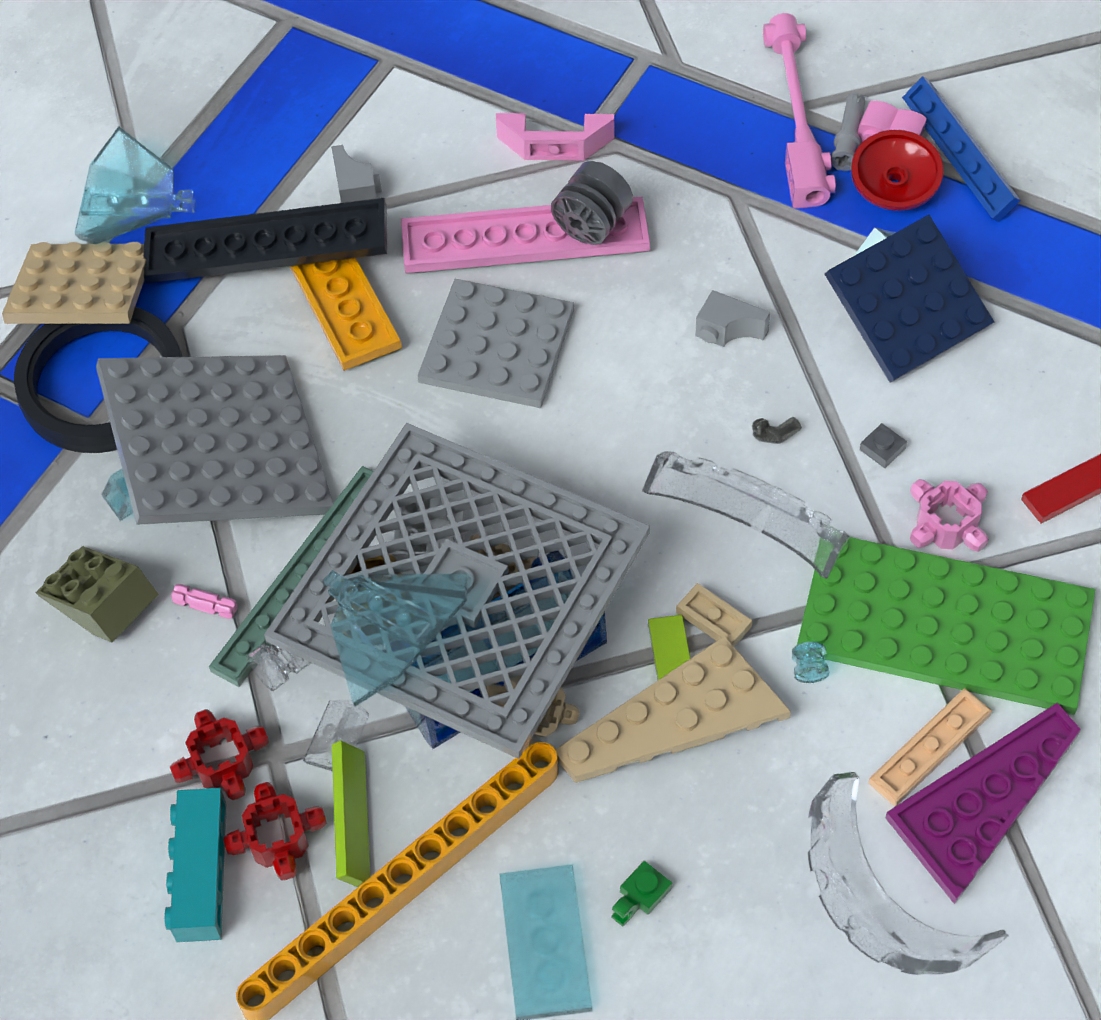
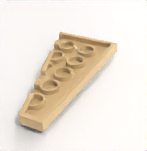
[555,636,791,783]

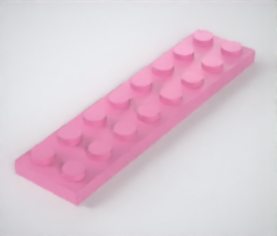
[401,196,650,273]

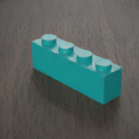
[164,788,226,942]

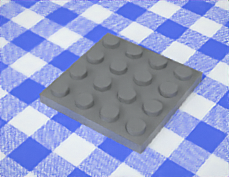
[418,279,574,408]

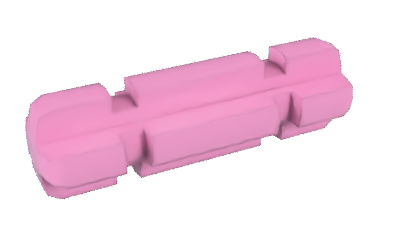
[171,584,238,619]

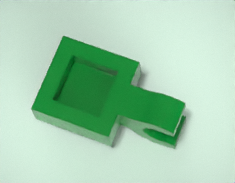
[611,861,673,927]

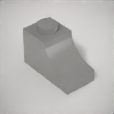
[331,145,382,203]
[695,290,770,347]

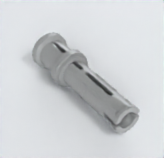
[831,92,865,171]

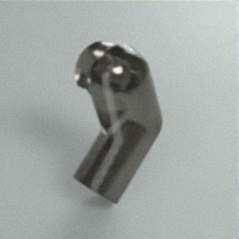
[752,417,802,444]

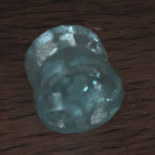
[791,642,829,683]

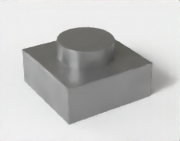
[860,423,907,468]

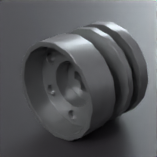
[551,161,633,245]

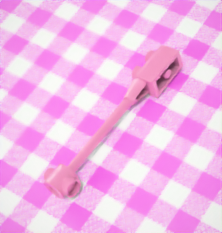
[763,13,836,209]

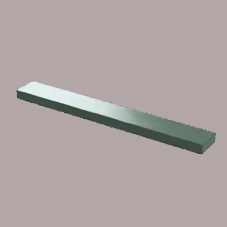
[209,466,374,687]

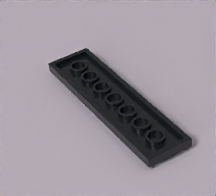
[143,198,387,283]

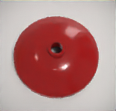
[851,130,943,211]

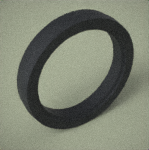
[14,307,183,453]

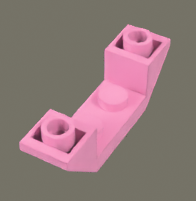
[496,113,614,161]

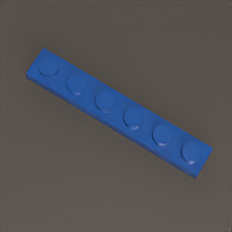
[902,76,1021,222]

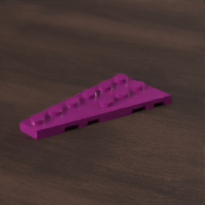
[885,703,1081,904]

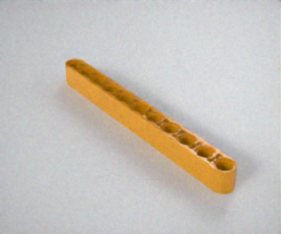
[236,742,558,1020]

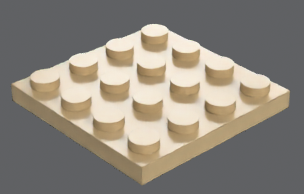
[2,242,146,324]

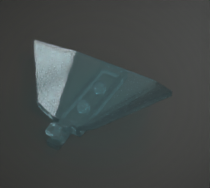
[75,126,196,245]
[323,570,467,707]

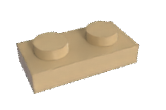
[676,583,752,647]

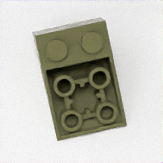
[36,546,159,643]

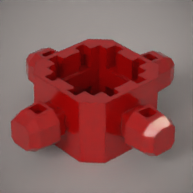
[170,709,269,800]
[223,782,327,880]

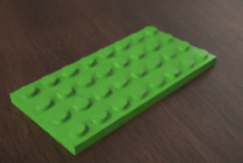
[795,532,1095,715]

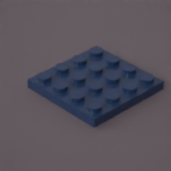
[824,215,994,383]

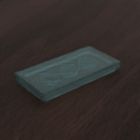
[499,864,592,1020]

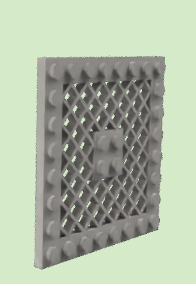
[264,422,650,759]

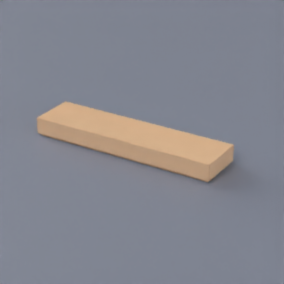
[868,688,992,806]

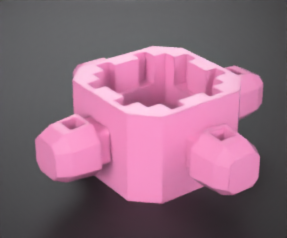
[910,479,988,552]

